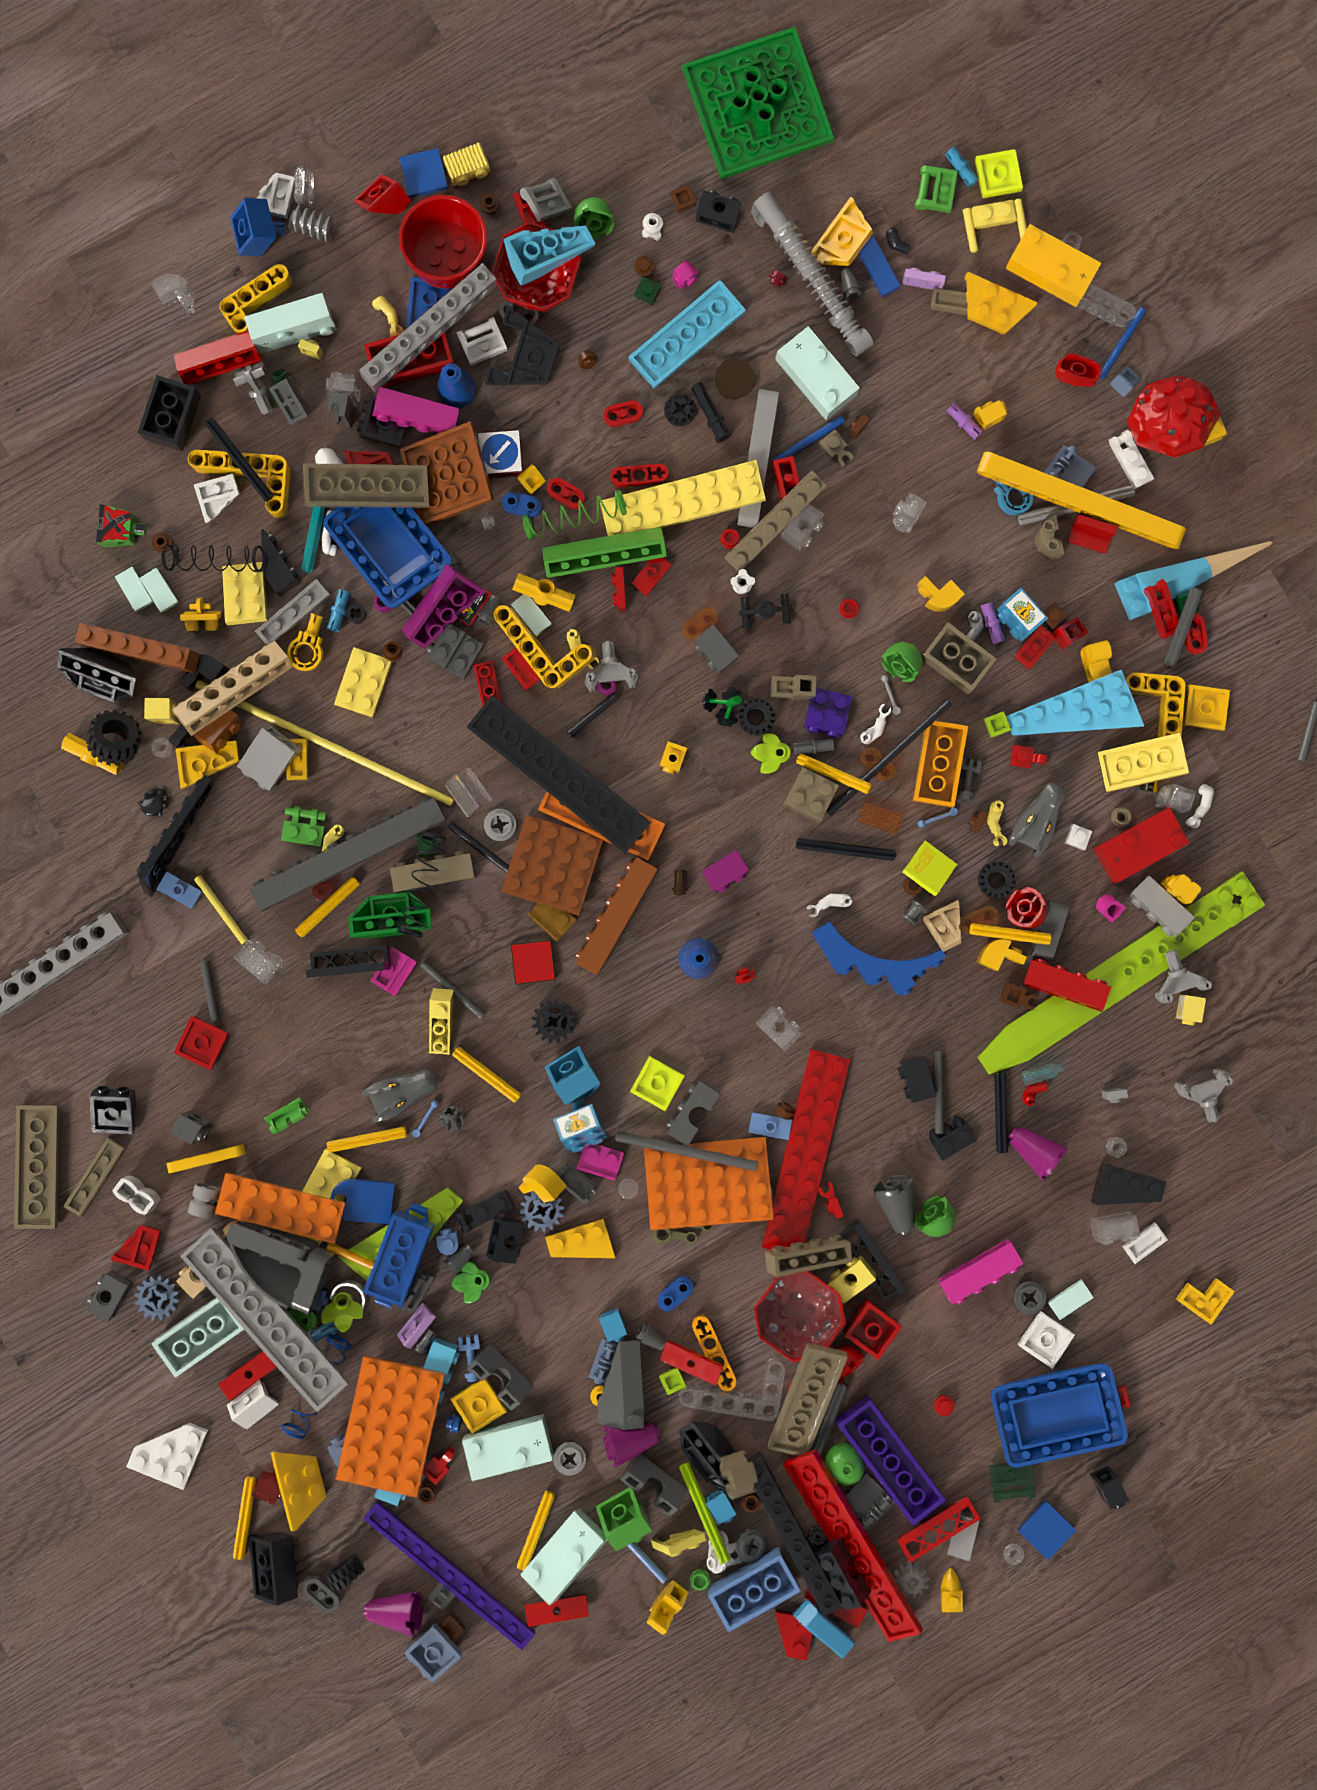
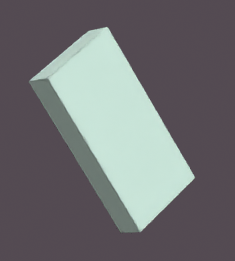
[115,567,154,612]
[139,568,179,613]
[511,594,552,637]
[1047,1279,1094,1320]

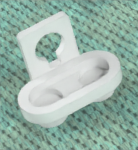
[707,1530,742,1574]

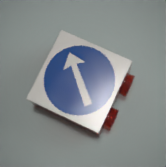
[478,429,523,479]

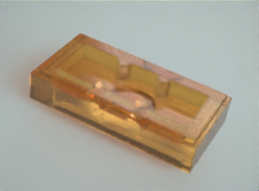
[857,802,903,835]

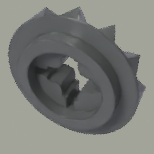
[1013,1281,1046,1314]
[735,1529,766,1563]

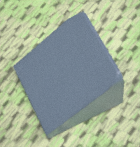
[1110,366,1141,397]

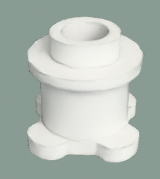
[642,213,664,240]
[731,569,755,594]

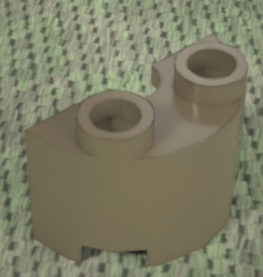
[1035,515,1064,560]
[720,1450,757,1500]

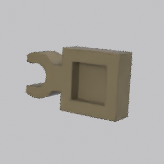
[819,430,853,468]

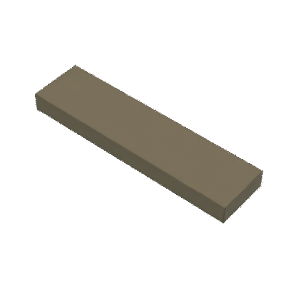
[63,1136,127,1217]

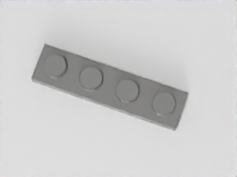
[255,579,331,645]

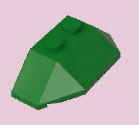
[348,892,432,939]

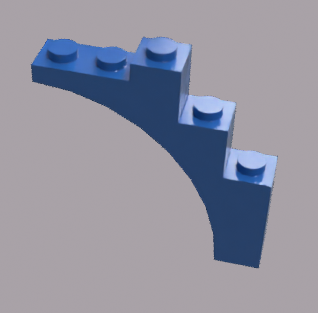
[811,922,946,996]

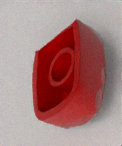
[1055,353,1101,387]

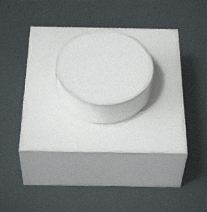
[1065,824,1092,851]

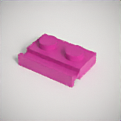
[370,946,418,996]
[576,1144,624,1181]

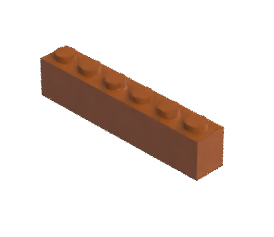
[75,623,200,674]
[575,857,658,975]

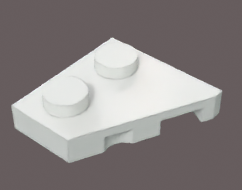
[194,474,240,523]

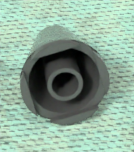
[872,1175,914,1235]

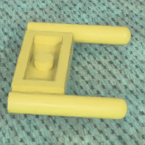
[963,199,1027,253]

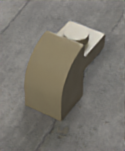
[771,675,816,700]

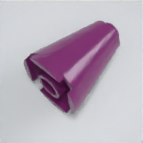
[1009,1127,1068,1181]
[601,1423,660,1468]
[364,1592,424,1637]

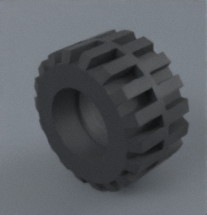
[86,710,142,766]

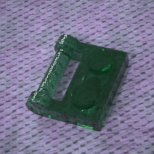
[989,1463,1035,1503]

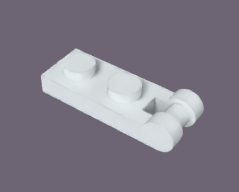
[1109,430,1154,489]

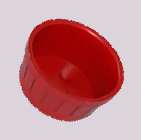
[399,195,487,289]

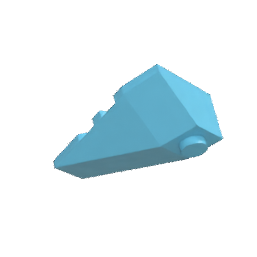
[504,226,595,286]

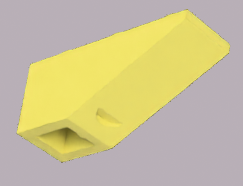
[429,988,453,1055]

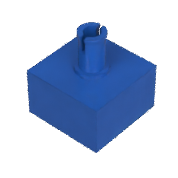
[230,198,285,256]

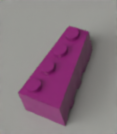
[402,564,486,649]

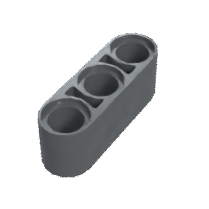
[1030,900,1069,962]

